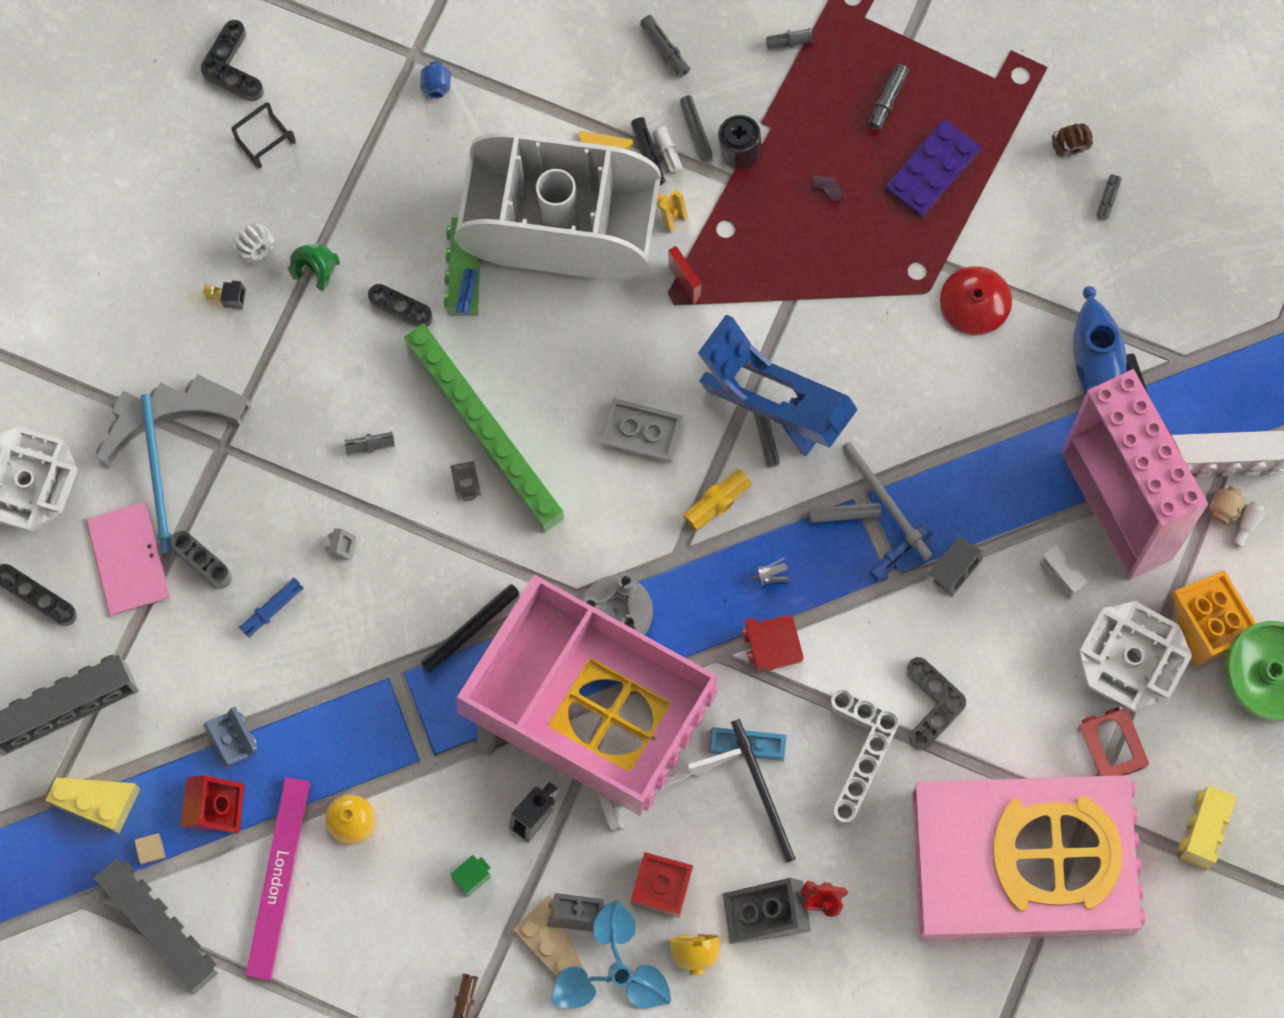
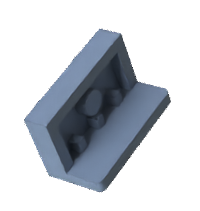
[203,707,257,768]

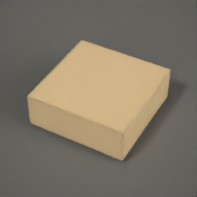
[135,833,166,865]

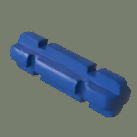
[456,268,477,315]

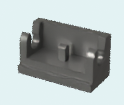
[929,536,982,597]
[547,893,604,932]

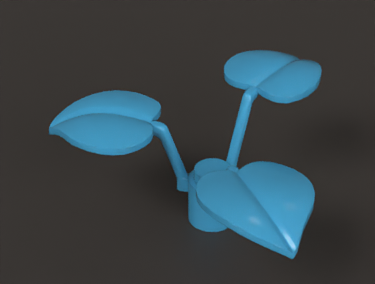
[551,900,671,1008]

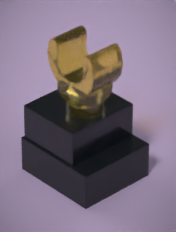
[203,280,246,310]

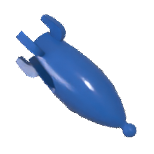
[1073,286,1127,395]

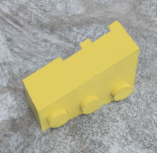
[45,777,140,834]
[1177,785,1237,870]

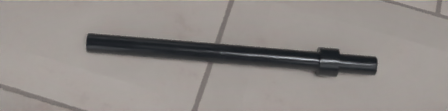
[731,719,796,863]

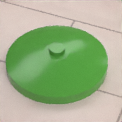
[1225,621,1284,721]

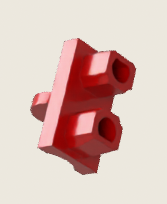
[800,881,849,917]

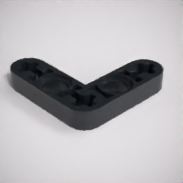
[201,20,264,101]
[906,657,966,750]

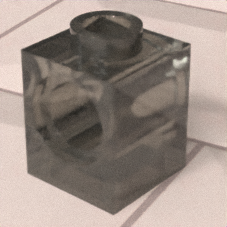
[450,461,481,501]

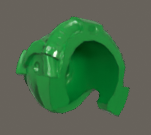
[288,244,340,292]

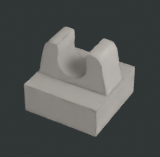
[325,528,356,560]

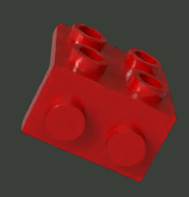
[741,615,804,673]

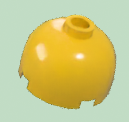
[325,794,376,845]
[670,934,721,975]

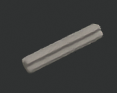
[809,503,881,523]

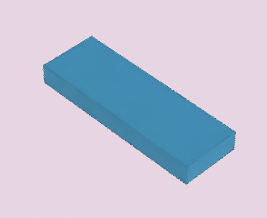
[709,727,786,761]

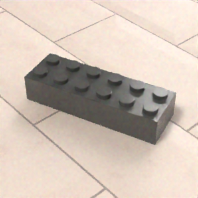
[0,655,139,756]

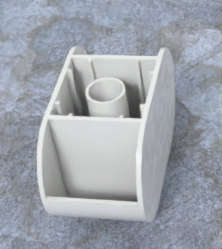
[454,132,661,279]

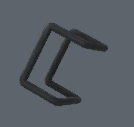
[231,102,296,168]

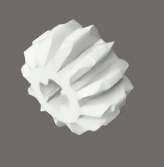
[232,222,275,264]

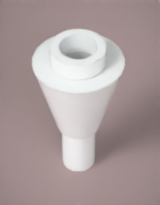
[1234,502,1267,547]

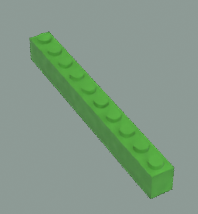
[404,323,564,533]

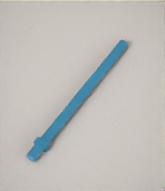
[140,394,172,554]

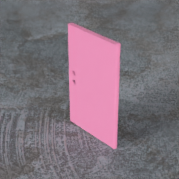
[86,501,170,617]

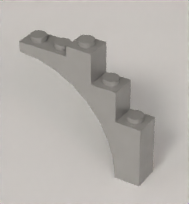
[96,374,251,468]

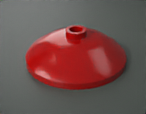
[940,266,1012,335]

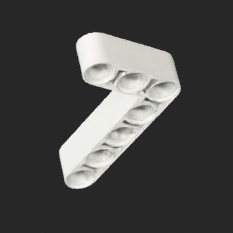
[830,689,899,826]

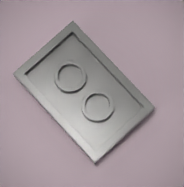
[600,398,683,463]

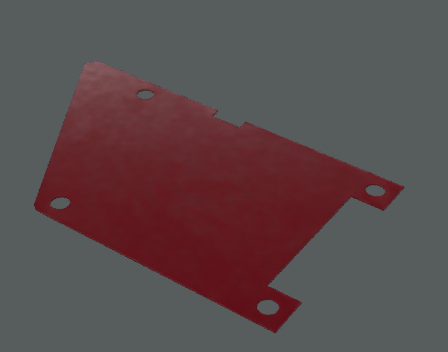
[667,0,1048,306]

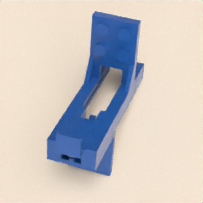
[698,315,858,456]

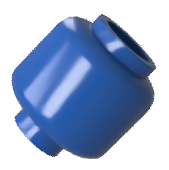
[420,62,451,99]

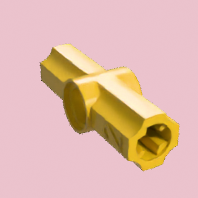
[683,468,752,532]

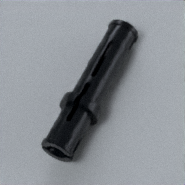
[631,117,666,186]

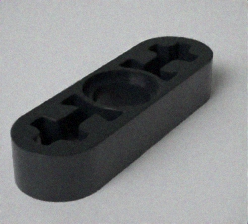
[368,284,433,327]

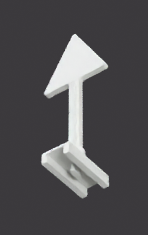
[597,748,741,832]

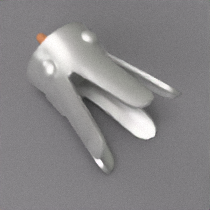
[752,557,790,586]

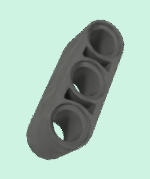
[170,531,232,589]

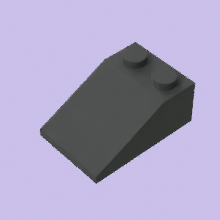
[723,877,811,944]

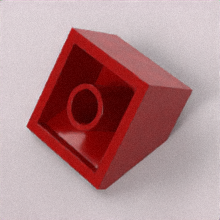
[181,775,245,834]

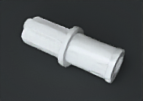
[653,126,682,173]

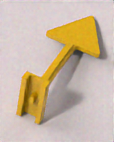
[579,131,688,233]

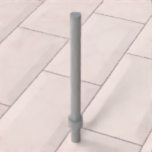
[842,442,932,560]

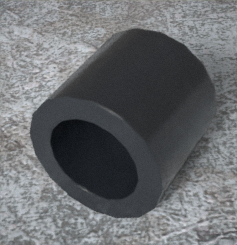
[718,114,762,169]

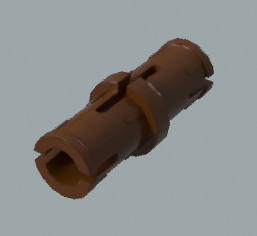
[452,974,478,1018]

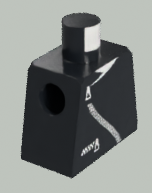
[509,782,560,843]

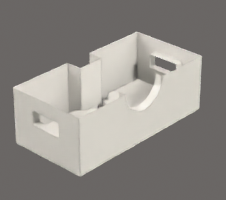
[1040,545,1088,598]

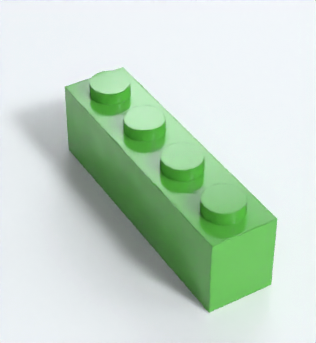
[444,217,480,316]

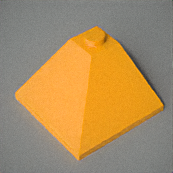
[1172,570,1257,668]

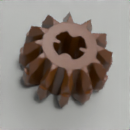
[1052,123,1093,157]

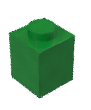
[450,855,491,897]

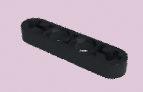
[0,564,77,626]

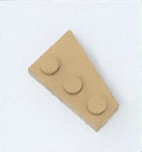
[513,895,583,977]

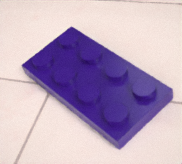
[885,119,982,218]

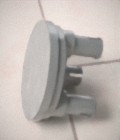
[581,573,653,635]

